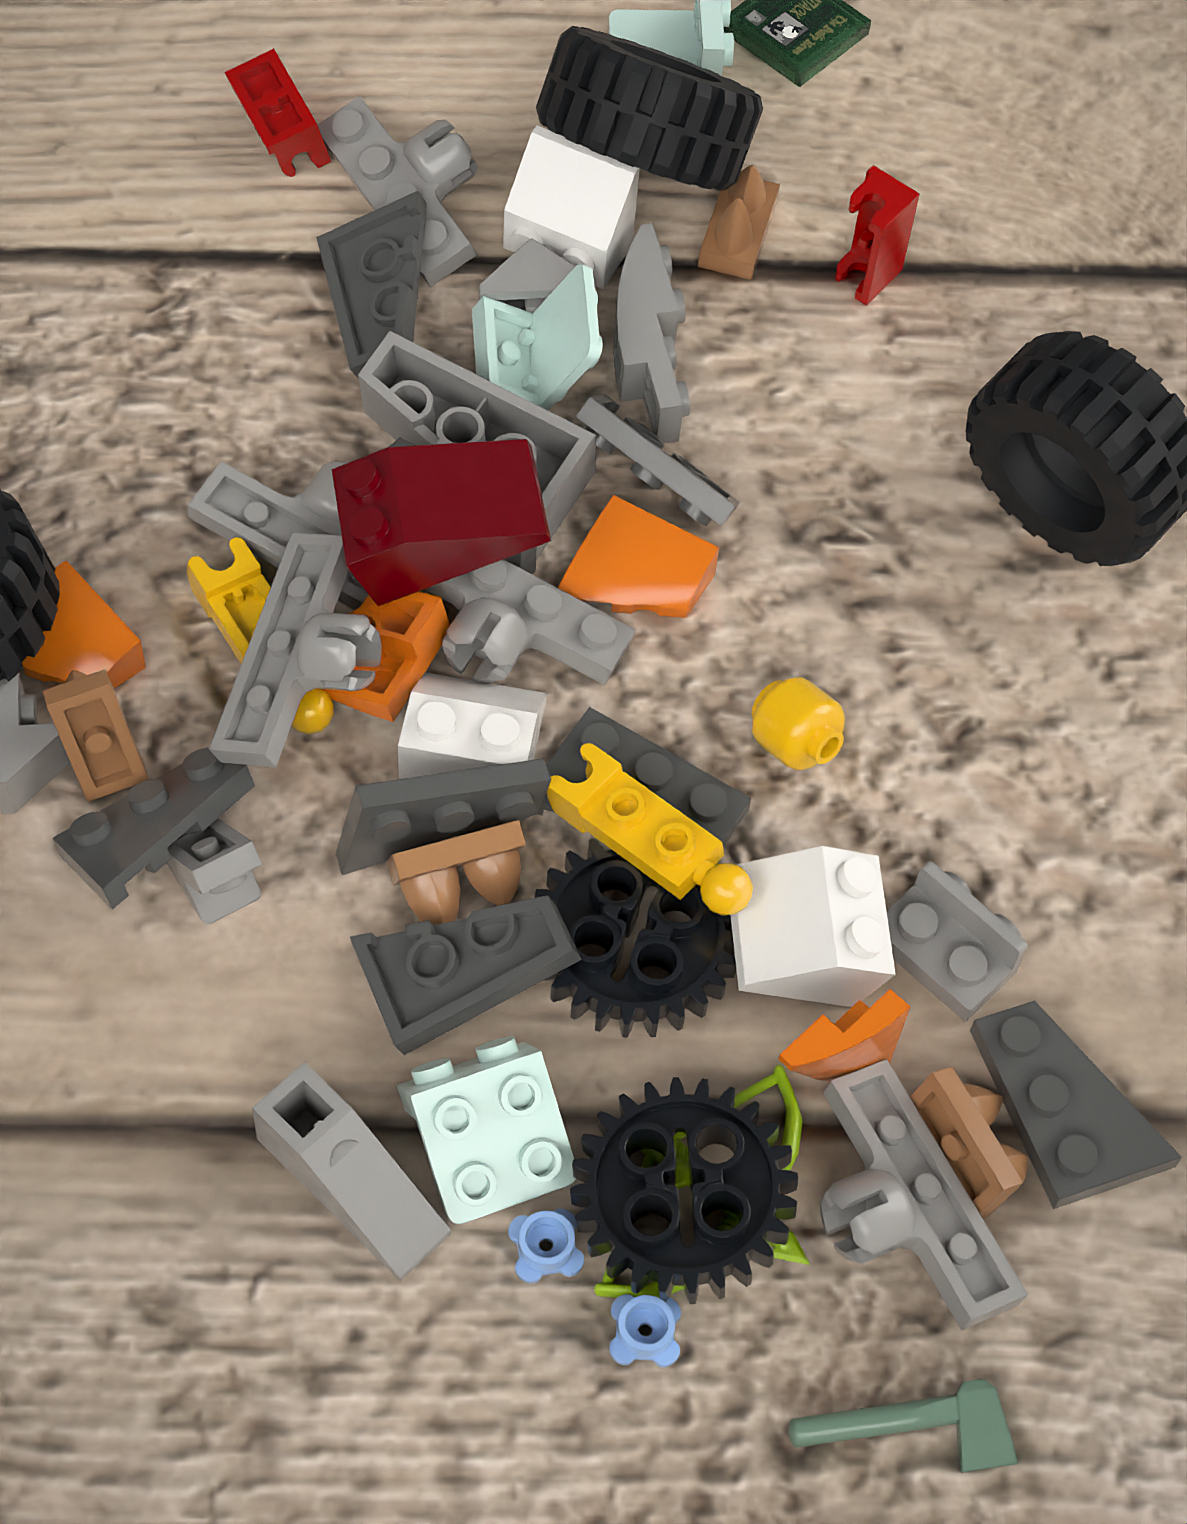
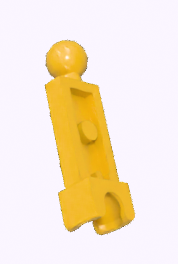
[187,537,335,734]
[546,743,753,916]

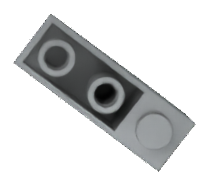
[252,1062,451,1281]

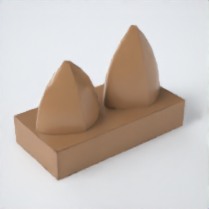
[698,164,780,280]
[43,669,149,802]
[387,820,526,925]
[910,1067,1029,1218]

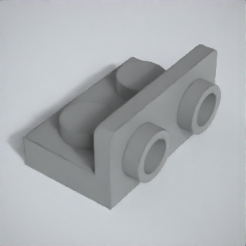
[886,861,1028,1022]

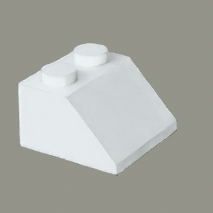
[503,125,640,289]
[398,672,547,779]
[730,846,896,1007]

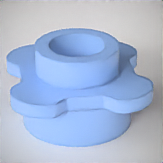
[508,1209,584,1283]
[609,1294,681,1367]

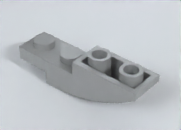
[613,223,690,443]

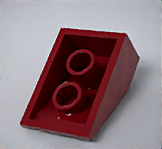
[331,439,551,607]

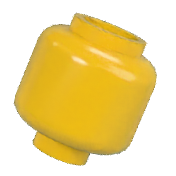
[751,677,845,771]

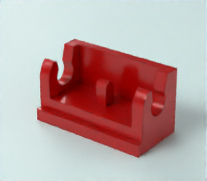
[224,48,331,177]
[835,165,920,306]

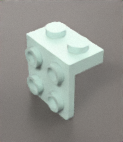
[609,0,734,76]
[472,264,603,410]
[397,1036,576,1224]

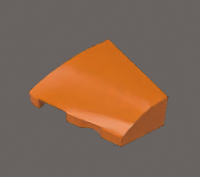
[558,495,720,618]
[22,560,146,689]
[323,591,450,722]
[778,989,911,1082]

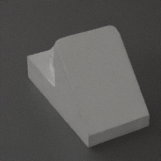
[0,673,71,815]
[167,818,262,924]

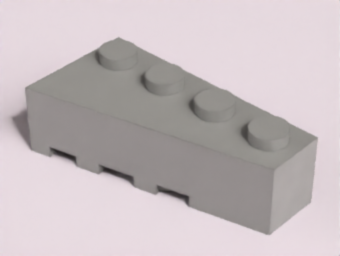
[358,331,596,560]

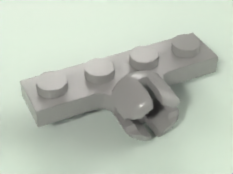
[318,96,478,287]
[187,460,427,610]
[209,533,382,768]
[425,559,636,685]
[820,1059,1028,1331]

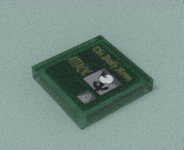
[724,0,871,87]

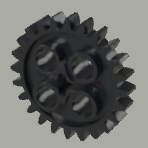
[534,838,736,1038]
[570,1077,798,1304]

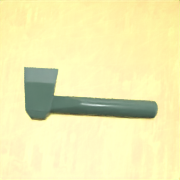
[788,1379,1018,1473]

